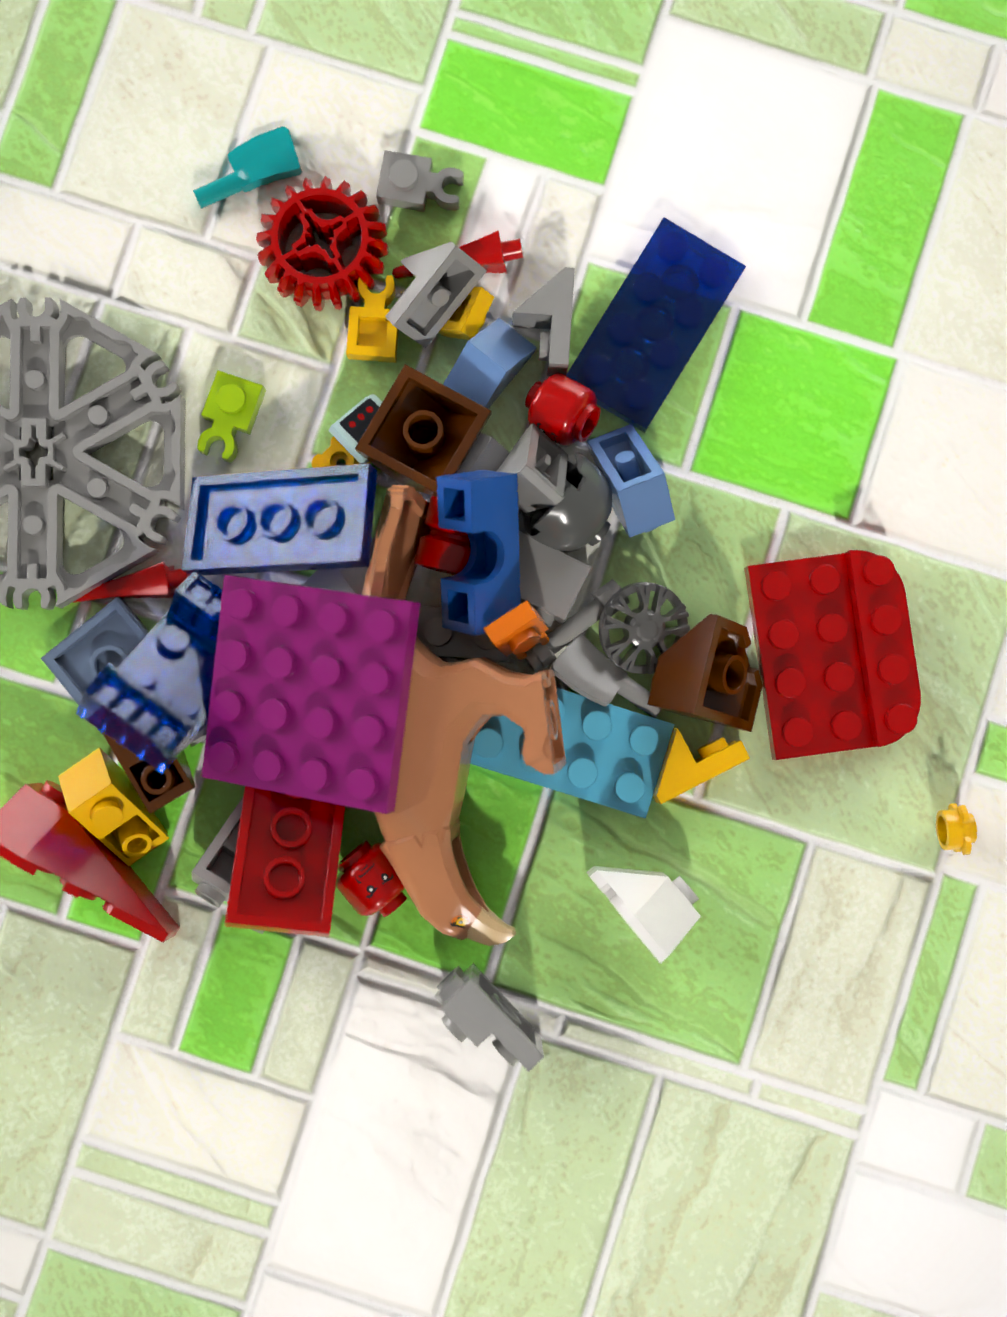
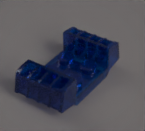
[76,570,223,774]

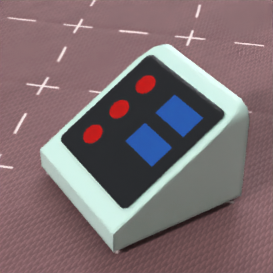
[328,394,382,465]

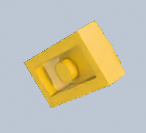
[653,728,750,804]

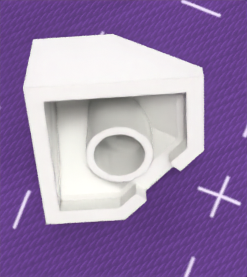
[587,866,701,963]

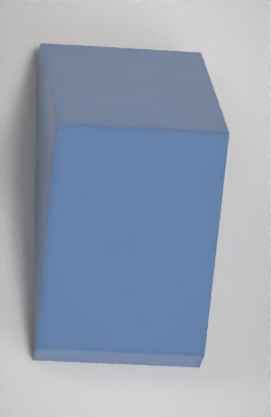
[443,318,537,409]

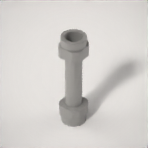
[525,579,630,672]

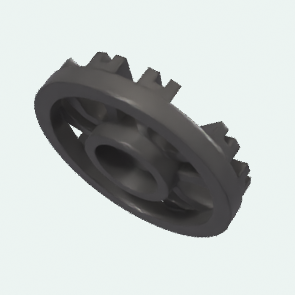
[599,582,690,674]

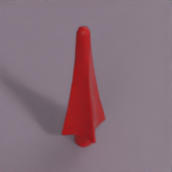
[392,230,524,279]
[72,561,194,603]

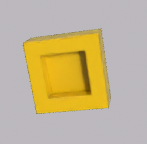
[438,286,494,340]

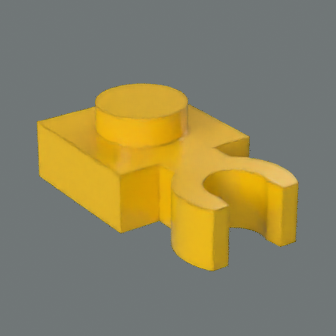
[346,275,399,363]

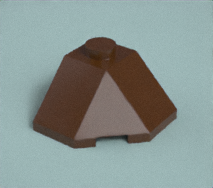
[647,614,763,732]

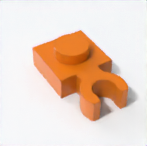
[484,600,550,660]

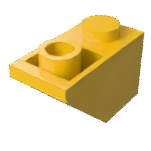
[58,747,169,866]

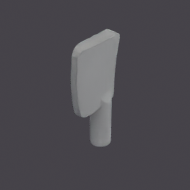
[550,634,662,718]

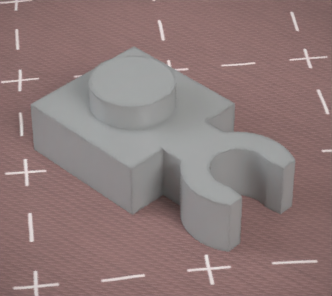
[376,150,464,212]

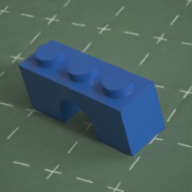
[437,470,521,636]

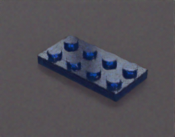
[566,217,746,433]
[181,463,377,576]

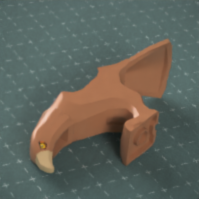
[362,485,566,946]

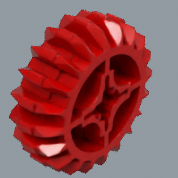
[256,176,389,312]

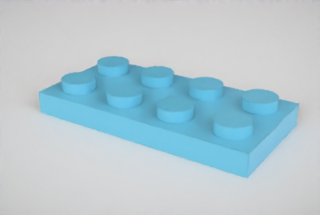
[470,688,675,819]

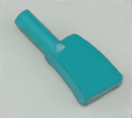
[193,126,302,209]

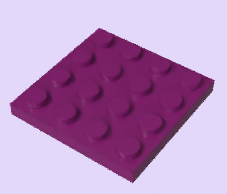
[202,575,420,814]

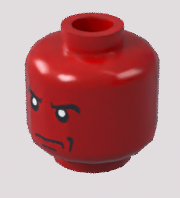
[525,373,601,447]
[336,841,407,917]

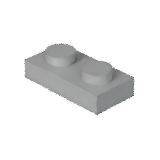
[416,606,510,663]

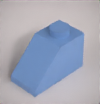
[587,424,675,538]

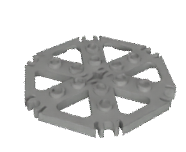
[0,297,185,610]

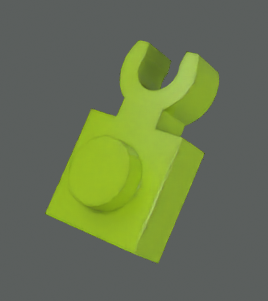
[197,370,266,464]

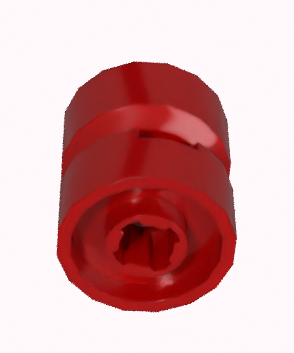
[414,496,470,575]

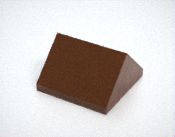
[355,364,492,496]

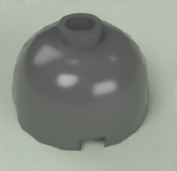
[519,453,613,553]

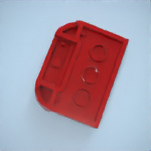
[744,550,921,760]

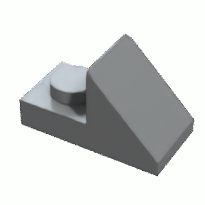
[385,242,487,348]
[512,267,575,377]

